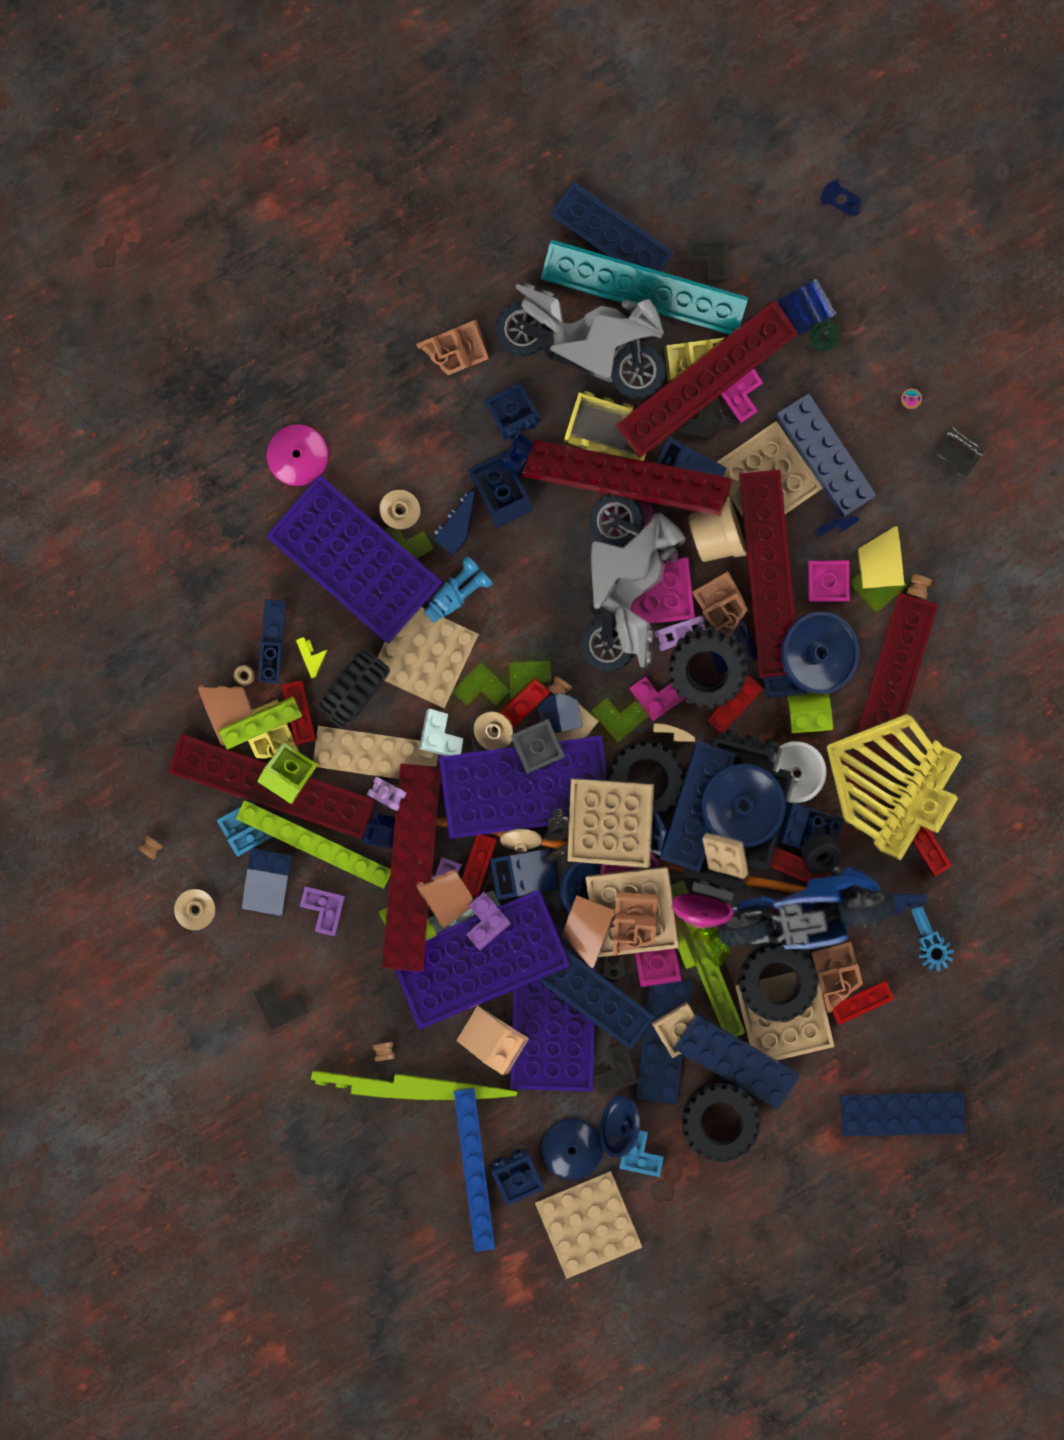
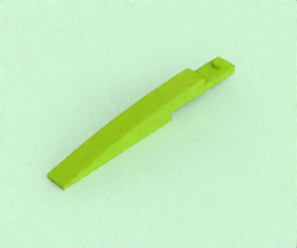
[311,1070,517,1100]

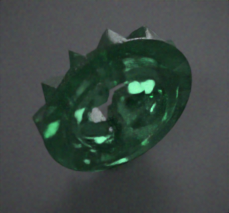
[808,319,840,352]

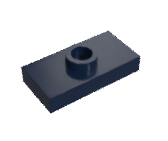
[764,675,807,698]

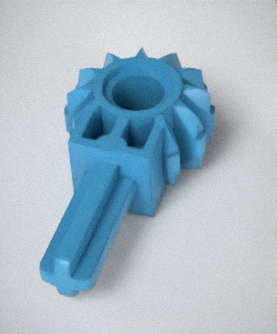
[911,906,954,971]

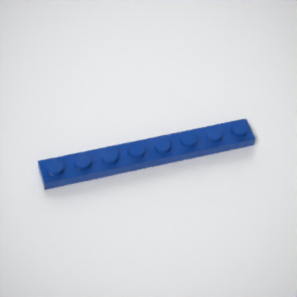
[454,1088,495,1252]

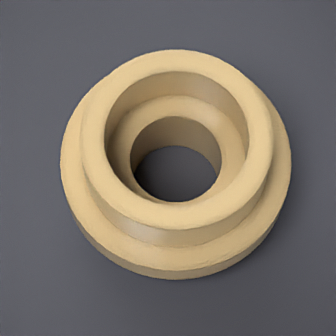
[234,665,254,686]

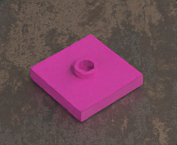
[808,560,850,602]
[635,948,681,987]

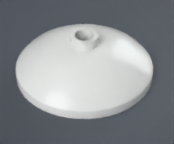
[776,742,827,803]

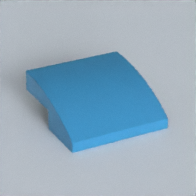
[216,800,273,857]

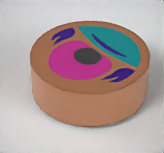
[901,388,922,410]

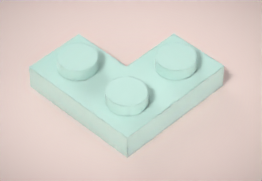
[419,709,464,756]

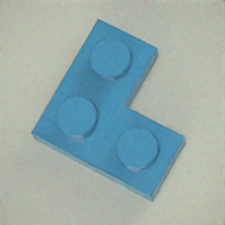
[619,1130,664,1177]

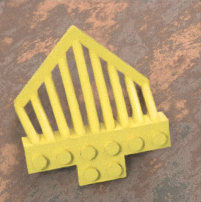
[827,714,962,861]

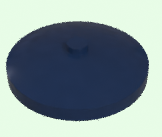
[781,612,860,694]
[702,764,785,847]

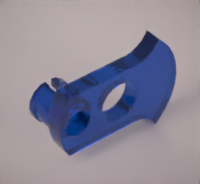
[821,179,862,217]

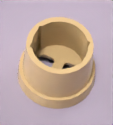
[689,497,747,562]

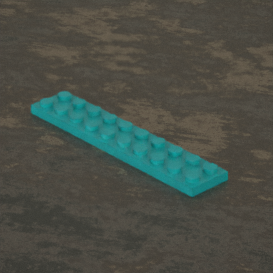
[541,240,748,334]

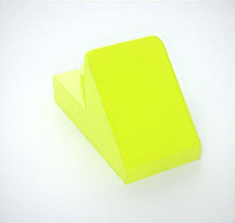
[296,637,328,679]

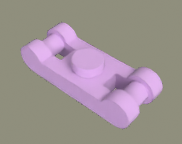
[654,615,707,651]
[367,776,407,811]

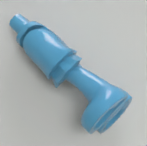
[424,556,493,623]

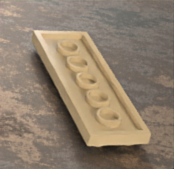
[313,726,439,779]

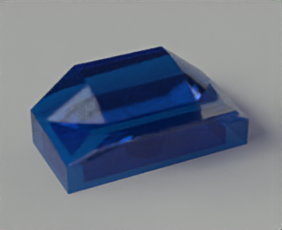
[500,435,533,474]
[362,814,395,849]

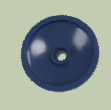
[560,862,602,913]
[600,1096,640,1158]
[541,1118,603,1180]

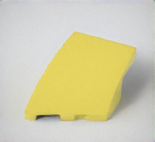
[663,338,724,382]
[858,526,904,589]
[248,699,300,758]

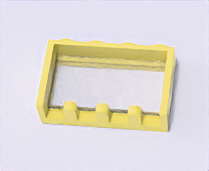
[564,391,646,461]

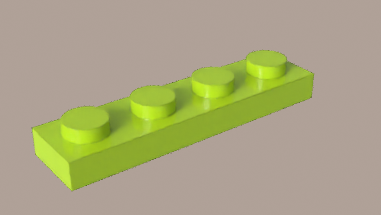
[218,697,302,749]

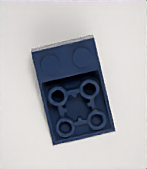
[656,437,728,476]
[434,491,475,556]
[779,802,844,854]
[490,848,558,900]

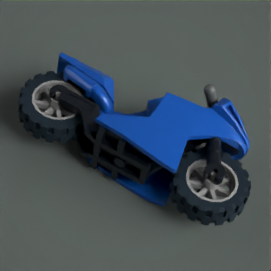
[717,867,896,949]

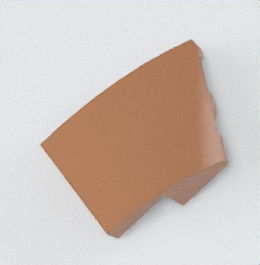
[416,320,491,375]
[692,570,747,635]
[198,685,253,746]
[417,870,474,929]
[613,892,658,956]
[562,896,615,969]
[811,941,863,1012]

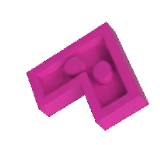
[721,369,763,424]
[629,676,685,721]

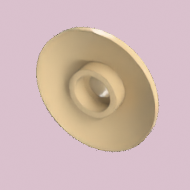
[380,490,420,529]
[474,712,513,750]
[500,829,541,853]
[174,889,215,930]

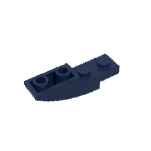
[258,599,286,684]

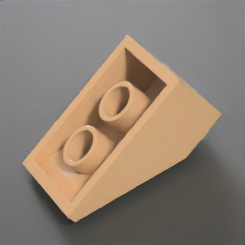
[456,1006,529,1075]

